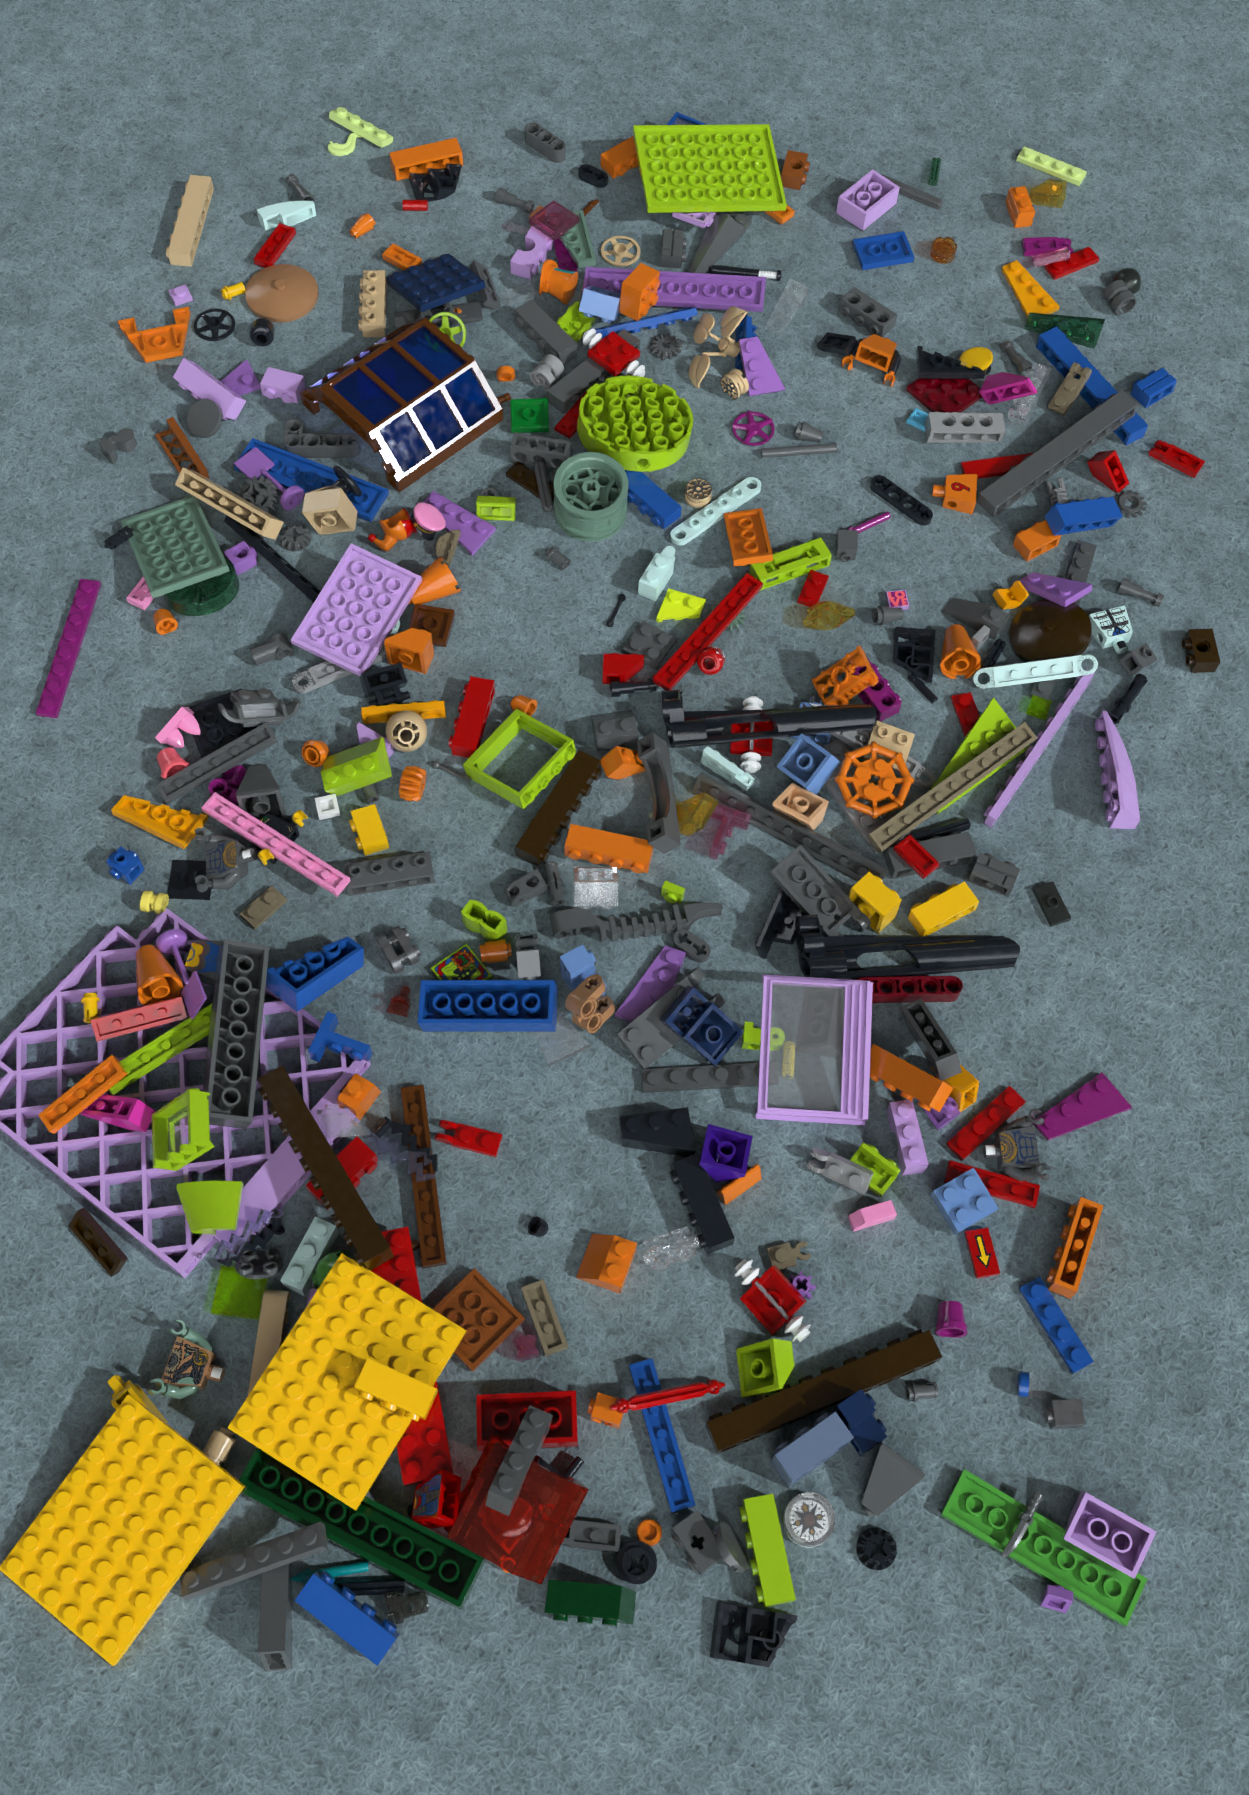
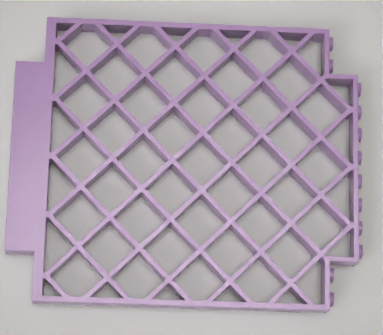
[0,909,371,1279]

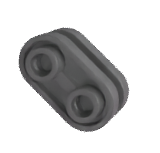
[375,926,421,974]

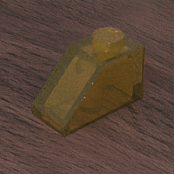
[1029,179,1067,208]
[676,792,718,836]

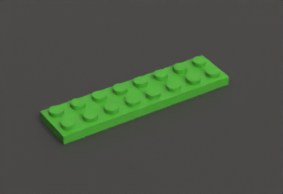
[940,1469,1147,1627]

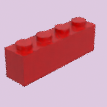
[449,676,495,758]

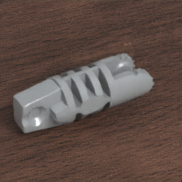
[1046,478,1069,506]

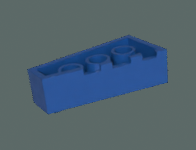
[266,937,364,1012]

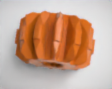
[399,766,427,802]

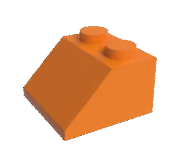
[384,628,434,674]
[576,1234,637,1294]

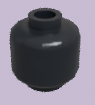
[250,318,275,347]

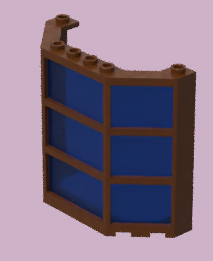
[300,317,503,493]

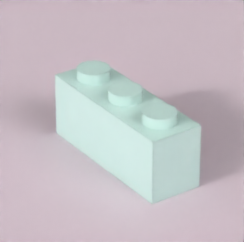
[280,1216,339,1297]

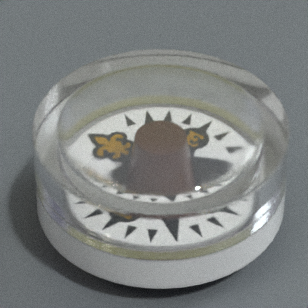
[783,1492,835,1548]

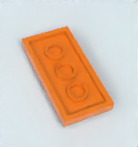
[723,508,773,566]

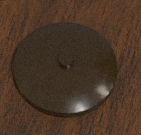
[1009,600,1092,662]

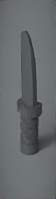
[1001,1491,1043,1557]

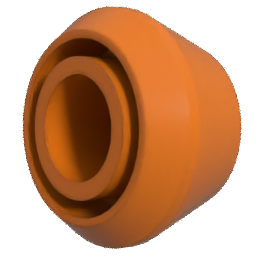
[302,740,329,767]

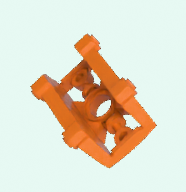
[811,646,879,706]

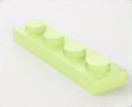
[329,107,393,148]
[1016,146,1087,186]

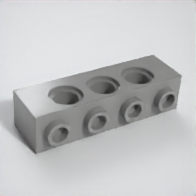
[924,412,1005,443]

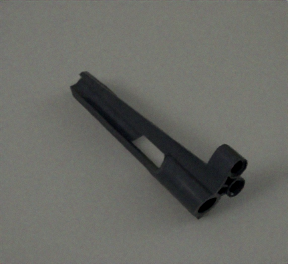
[661,689,877,748]
[795,915,1020,980]

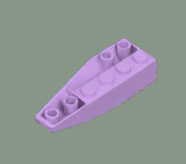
[1095,711,1140,829]

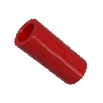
[403,200,428,211]

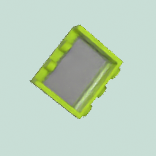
[152,1088,215,1171]

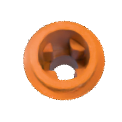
[349,213,376,239]

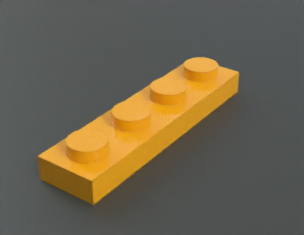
[361,700,446,724]

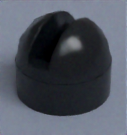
[528,1216,549,1237]

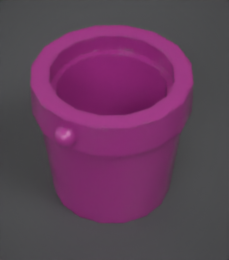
[935,1301,967,1338]

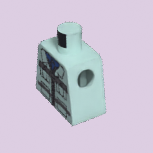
[1089,605,1133,654]

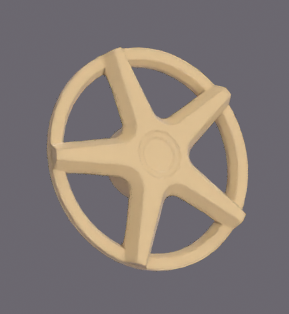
[601,236,640,267]

